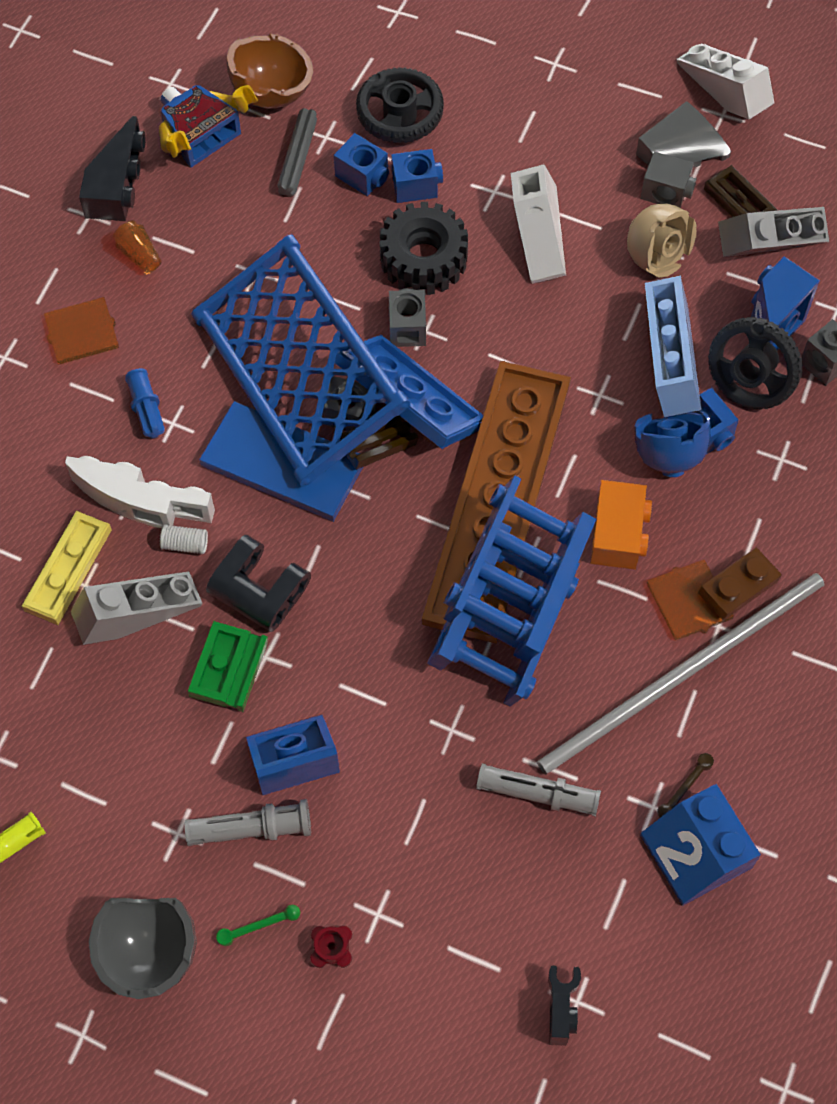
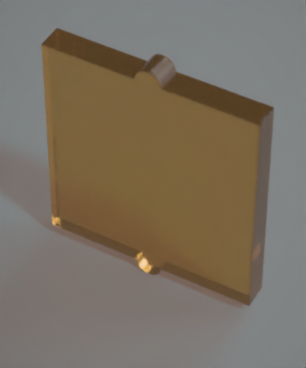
[44,297,119,365]
[647,559,734,641]

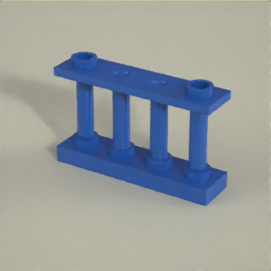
[443,475,596,663]
[427,522,580,707]

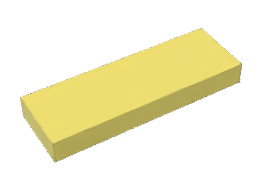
[22,511,112,625]

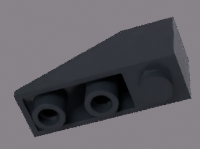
[79,116,146,221]

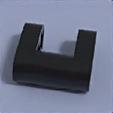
[206,535,311,632]

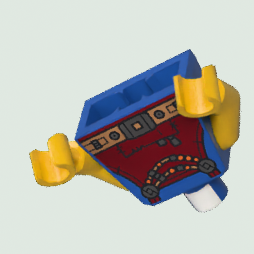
[159,85,258,168]

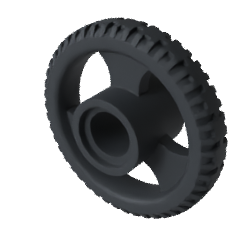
[356,67,444,143]
[708,317,802,410]

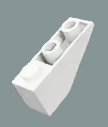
[677,43,774,119]
[511,164,566,284]

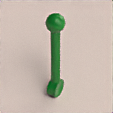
[216,904,301,947]

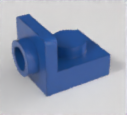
[695,388,739,454]

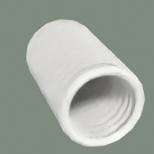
[160,524,208,554]

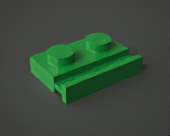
[188,621,268,712]

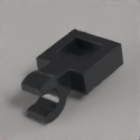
[548,966,581,1046]

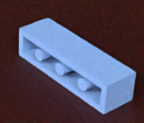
[645,275,701,417]

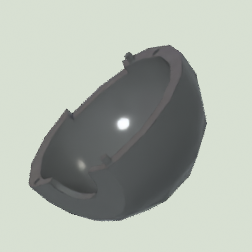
[88,898,197,999]

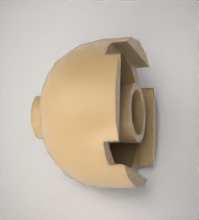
[627,204,696,277]

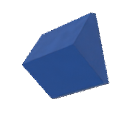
[246,715,340,795]

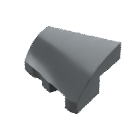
[636,101,731,168]

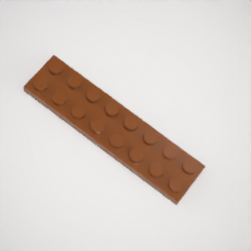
[422,360,571,644]

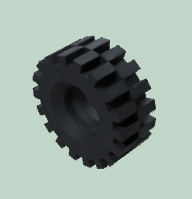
[380,202,468,295]

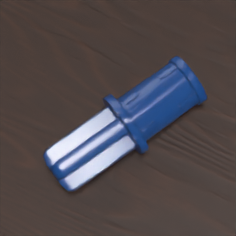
[125,368,165,439]

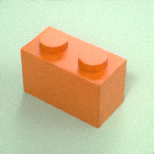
[590,480,652,570]

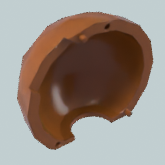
[227,33,314,109]

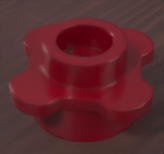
[310,925,352,968]

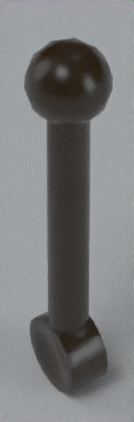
[657,753,714,818]

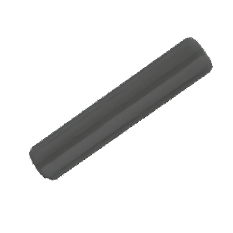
[277,108,317,197]

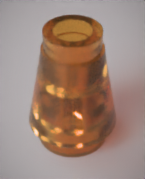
[113,220,162,274]

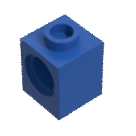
[334,133,389,196]
[391,149,443,203]

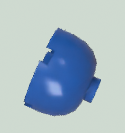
[634,412,711,477]

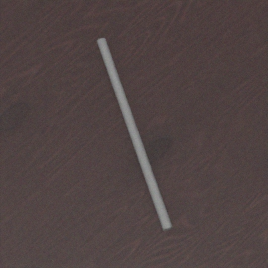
[537,573,824,775]

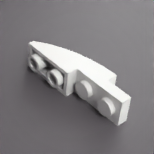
[65,456,215,528]

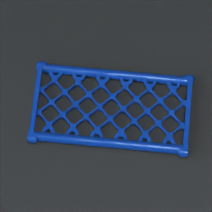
[191,235,410,487]

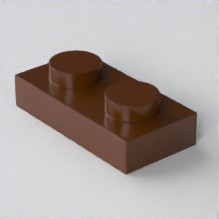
[698,547,782,621]

